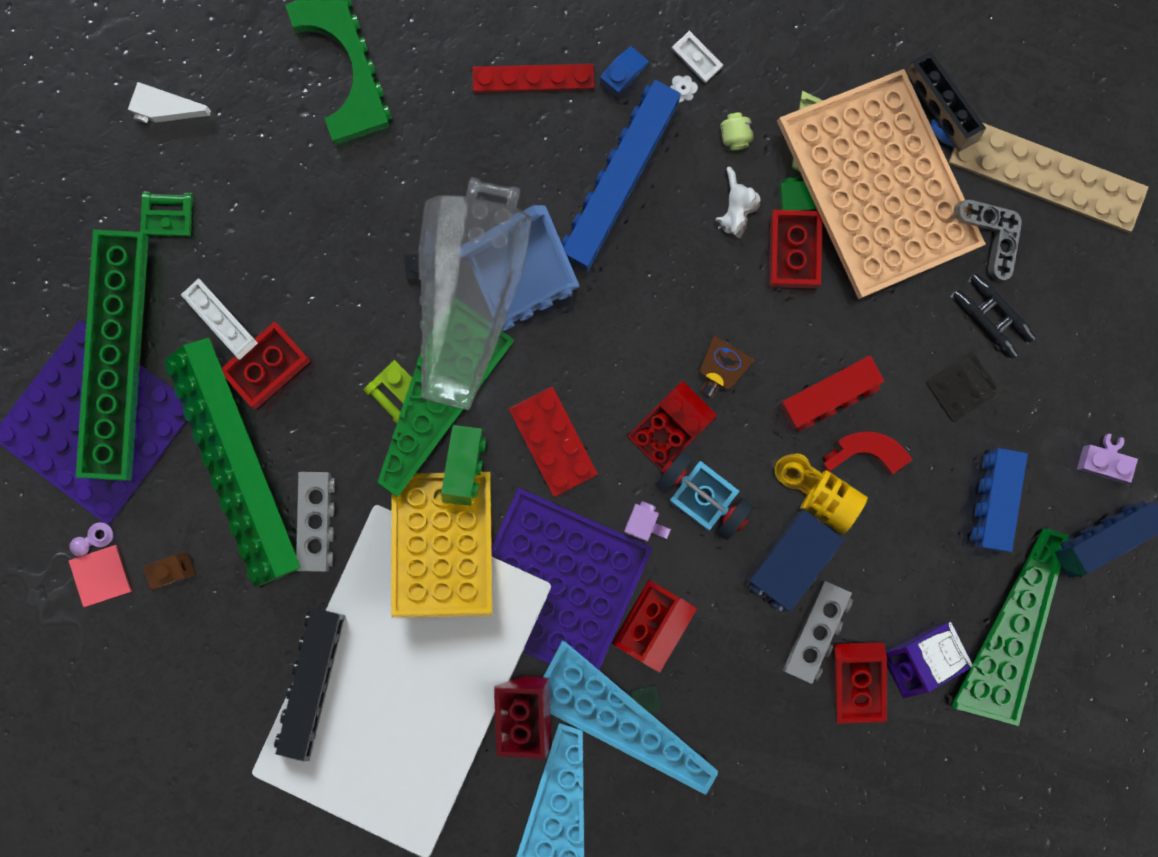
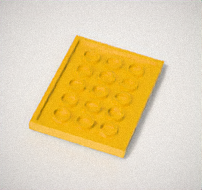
[391,472,492,618]

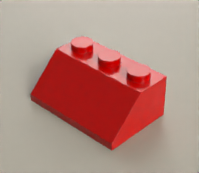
[611,580,698,672]

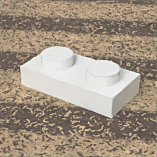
[672,31,723,84]

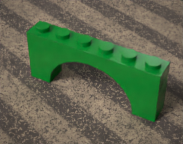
[285,0,392,146]

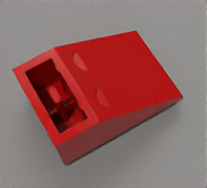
[627,381,717,470]

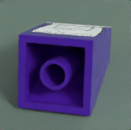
[886,622,972,699]

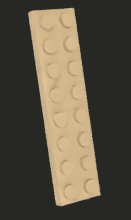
[948,123,1148,233]

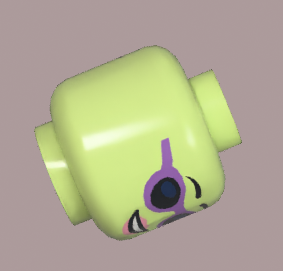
[720,113,754,150]

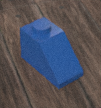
[600,46,649,98]

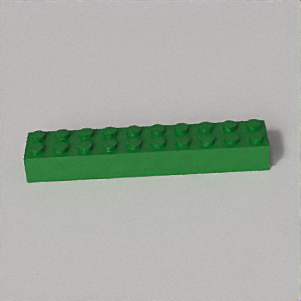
[76,230,149,481]
[164,338,301,588]

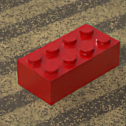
[778,355,885,432]
[509,386,598,498]

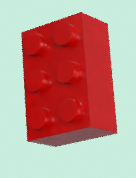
[769,210,822,288]
[221,322,311,409]

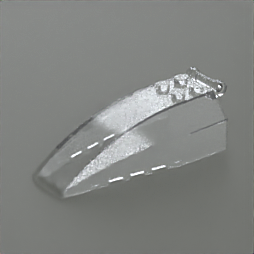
[419,177,532,410]

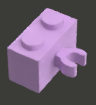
[1077,434,1138,484]
[623,502,671,542]

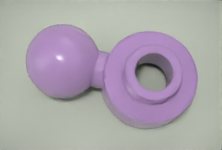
[69,522,114,556]

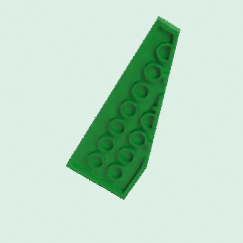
[377,297,514,498]

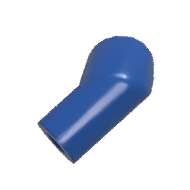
[930,119,955,148]

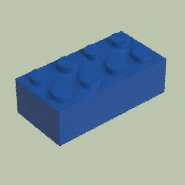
[971,448,1028,552]

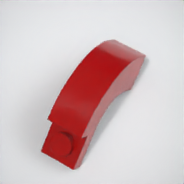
[821,432,913,475]

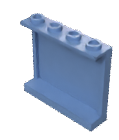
[457,205,580,331]

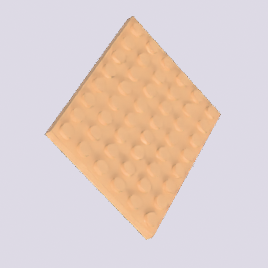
[777,69,986,299]

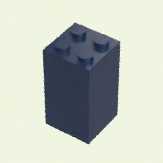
[747,510,844,612]

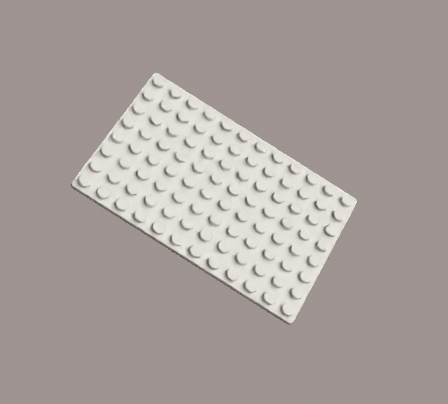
[252,505,551,857]

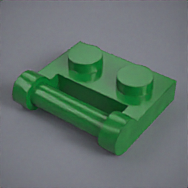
[140,192,193,237]

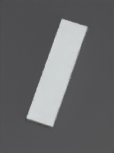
[181,278,257,360]

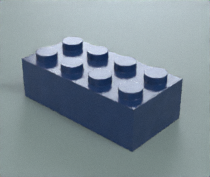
[1054,500,1158,578]

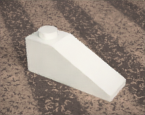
[128,82,211,123]

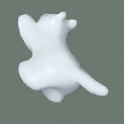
[715,167,761,238]

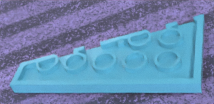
[516,723,584,857]

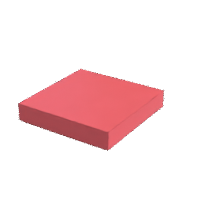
[69,545,132,607]

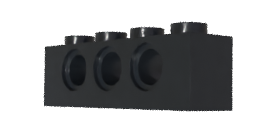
[906,51,986,152]

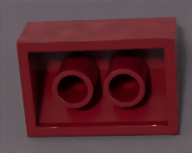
[494,677,551,759]

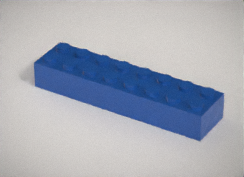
[561,80,681,273]

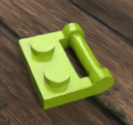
[363,360,412,425]

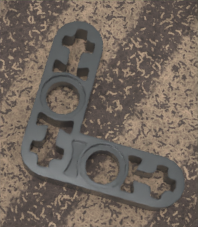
[954,200,1022,281]

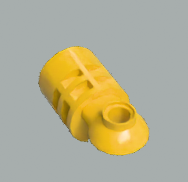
[774,453,868,536]

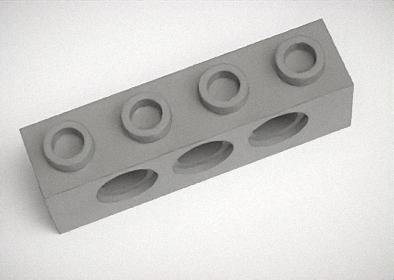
[296,472,335,571]
[783,581,853,684]

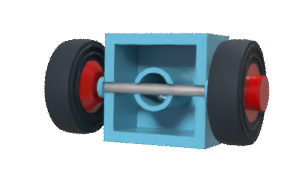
[656,451,753,540]

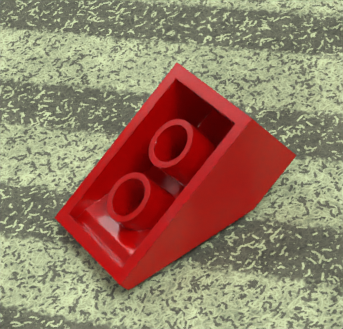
[834,642,887,724]

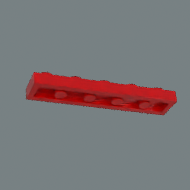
[473,64,594,93]

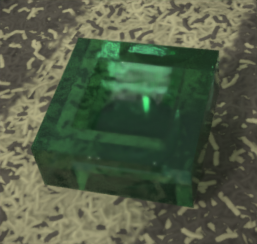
[631,685,661,713]

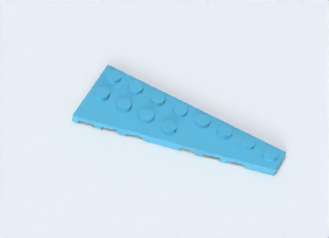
[543,641,718,795]

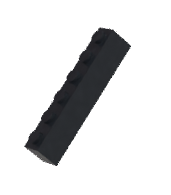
[274,607,345,762]

